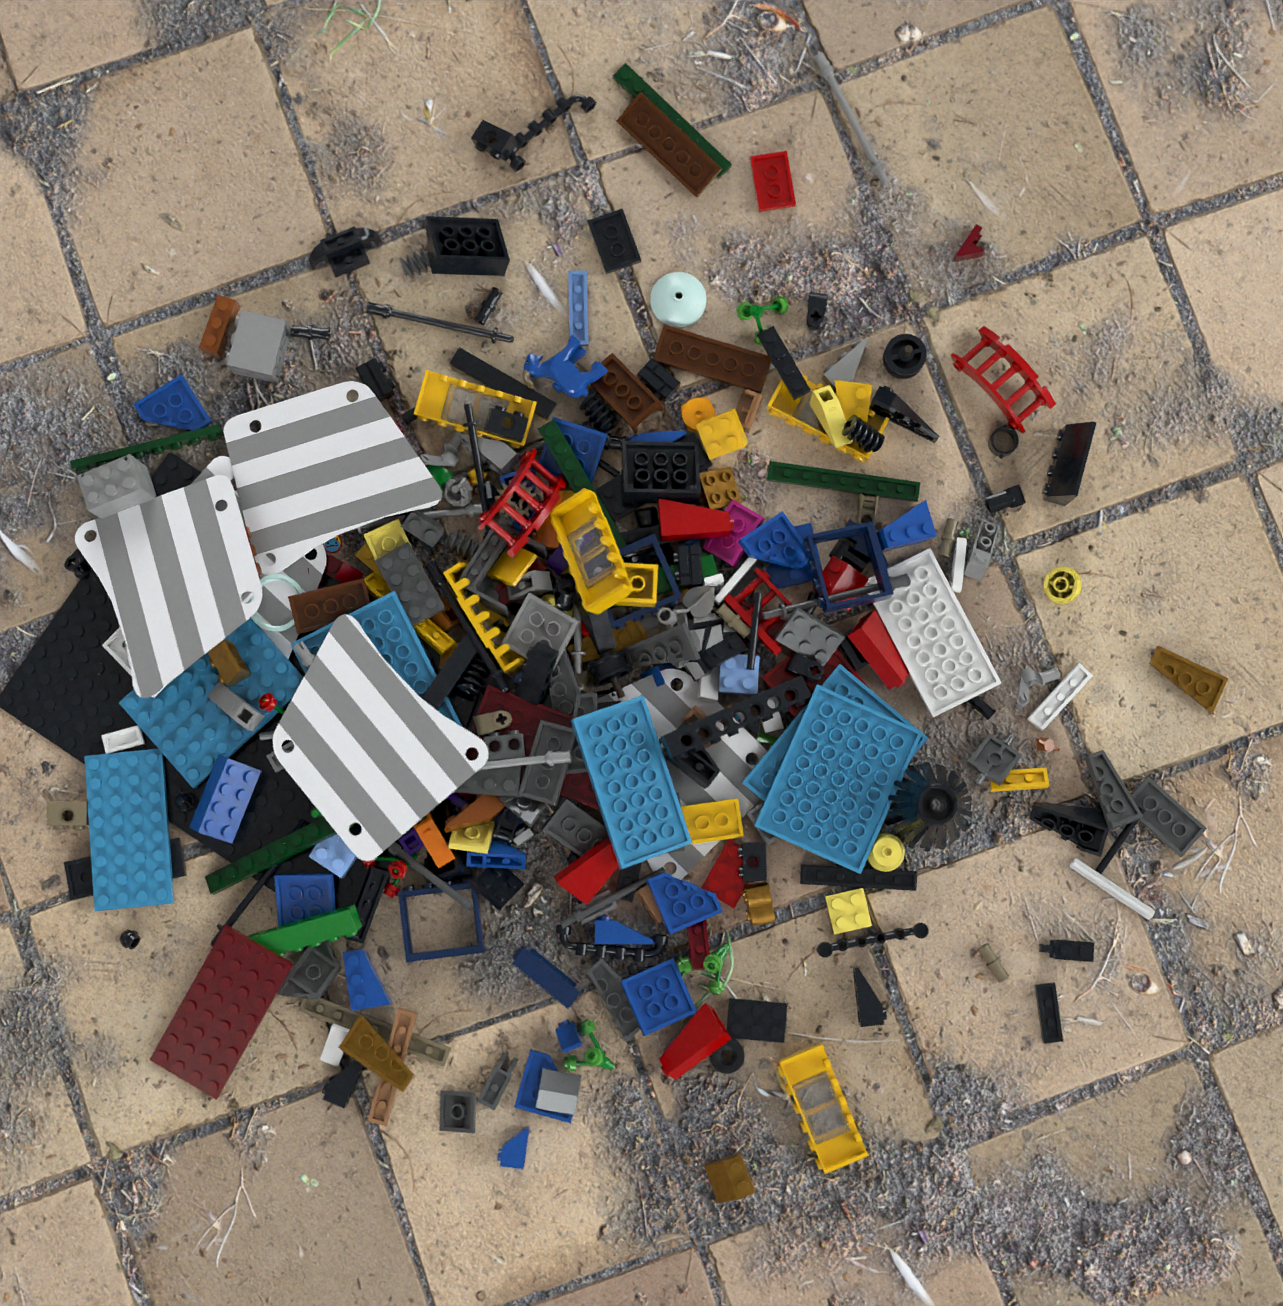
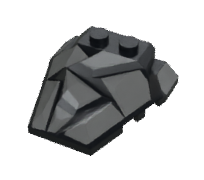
[669,601,750,682]

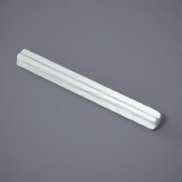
[1070,858,1155,920]

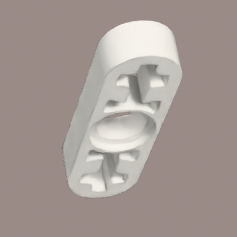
[950,537,967,593]

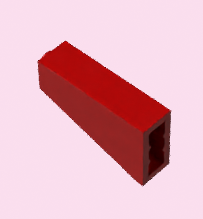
[658,499,734,542]
[848,610,909,689]
[554,836,619,905]
[659,1003,731,1080]

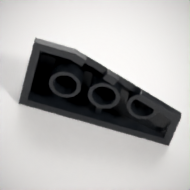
[869,386,939,443]
[424,798,472,884]
[1029,802,1109,857]

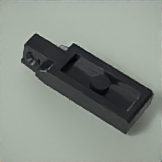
[1039,939,1094,962]

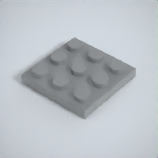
[501,593,580,668]

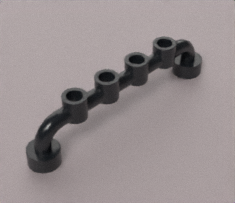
[509,94,597,172]
[817,923,929,958]
[556,925,669,962]

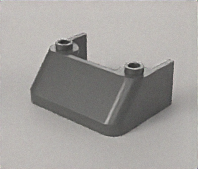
[459,523,549,620]

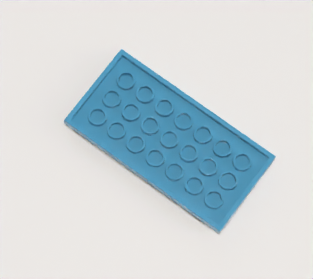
[571,695,692,869]
[84,749,174,911]

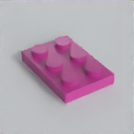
[703,499,765,567]

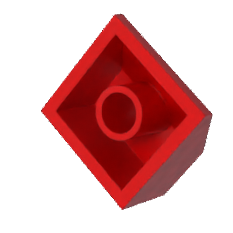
[812,556,869,612]

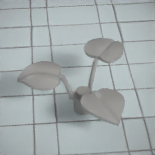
[629,585,714,669]

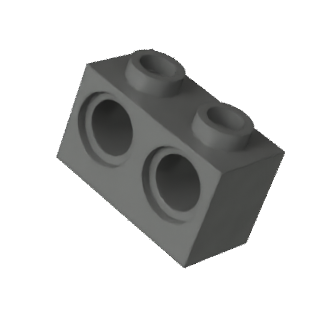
[484,730,526,761]

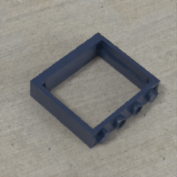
[802,521,894,613]
[584,534,682,630]
[398,879,485,962]
[512,944,583,1009]

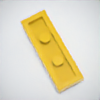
[989,767,1049,792]

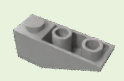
[822,338,868,393]
[461,434,520,475]
[963,519,1000,581]
[207,681,265,731]

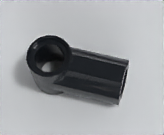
[985,485,1026,514]
[829,539,869,573]

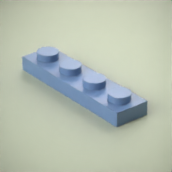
[568,270,589,346]

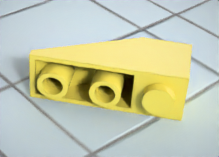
[809,385,853,448]

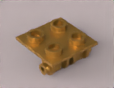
[700,467,742,510]

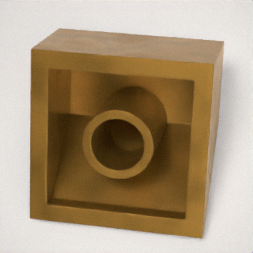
[208,638,251,687]
[704,1152,756,1203]

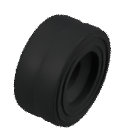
[709,1038,745,1074]

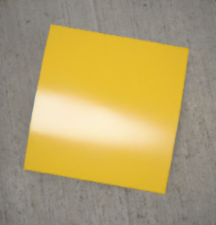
[487,548,537,586]

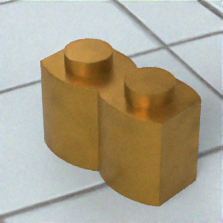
[742,881,776,926]

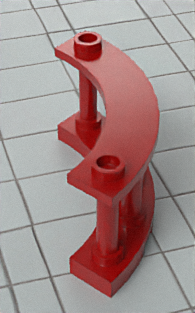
[951,326,1056,434]
[478,448,567,558]

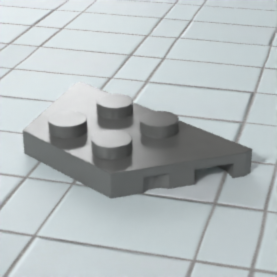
[277,940,342,1000]

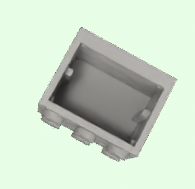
[226,310,292,384]
[77,454,157,519]

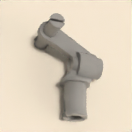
[419,430,464,467]
[1015,667,1060,709]

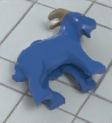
[523,334,608,398]

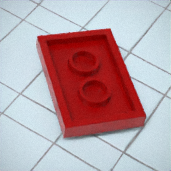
[750,151,796,212]
[701,839,757,908]

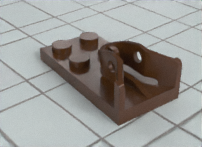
[589,353,664,434]
[288,577,370,634]

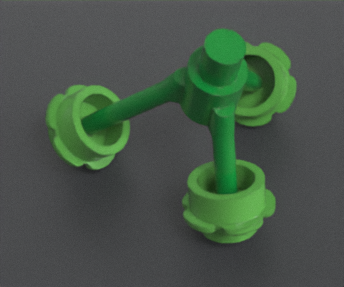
[736,296,789,346]
[677,943,730,995]
[564,1019,615,1073]

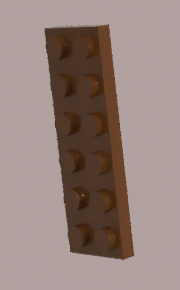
[616,92,722,198]
[653,324,771,394]

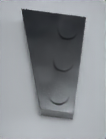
[662,720,720,789]

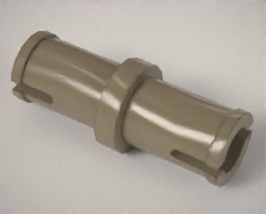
[938,518,959,558]
[716,604,751,639]
[978,943,1009,983]

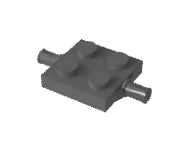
[967,732,1022,786]

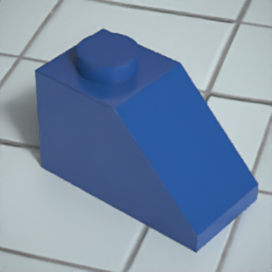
[555,1019,583,1054]
[497,1127,530,1169]

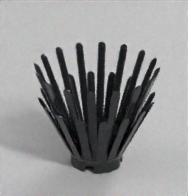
[885,762,972,852]

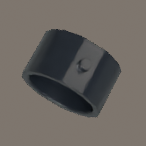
[988,425,1019,459]

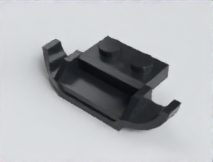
[309,226,382,278]

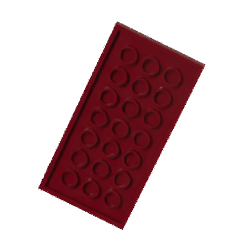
[466,685,600,810]
[149,925,294,1099]

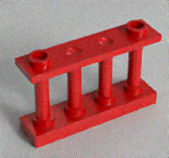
[723,568,792,657]

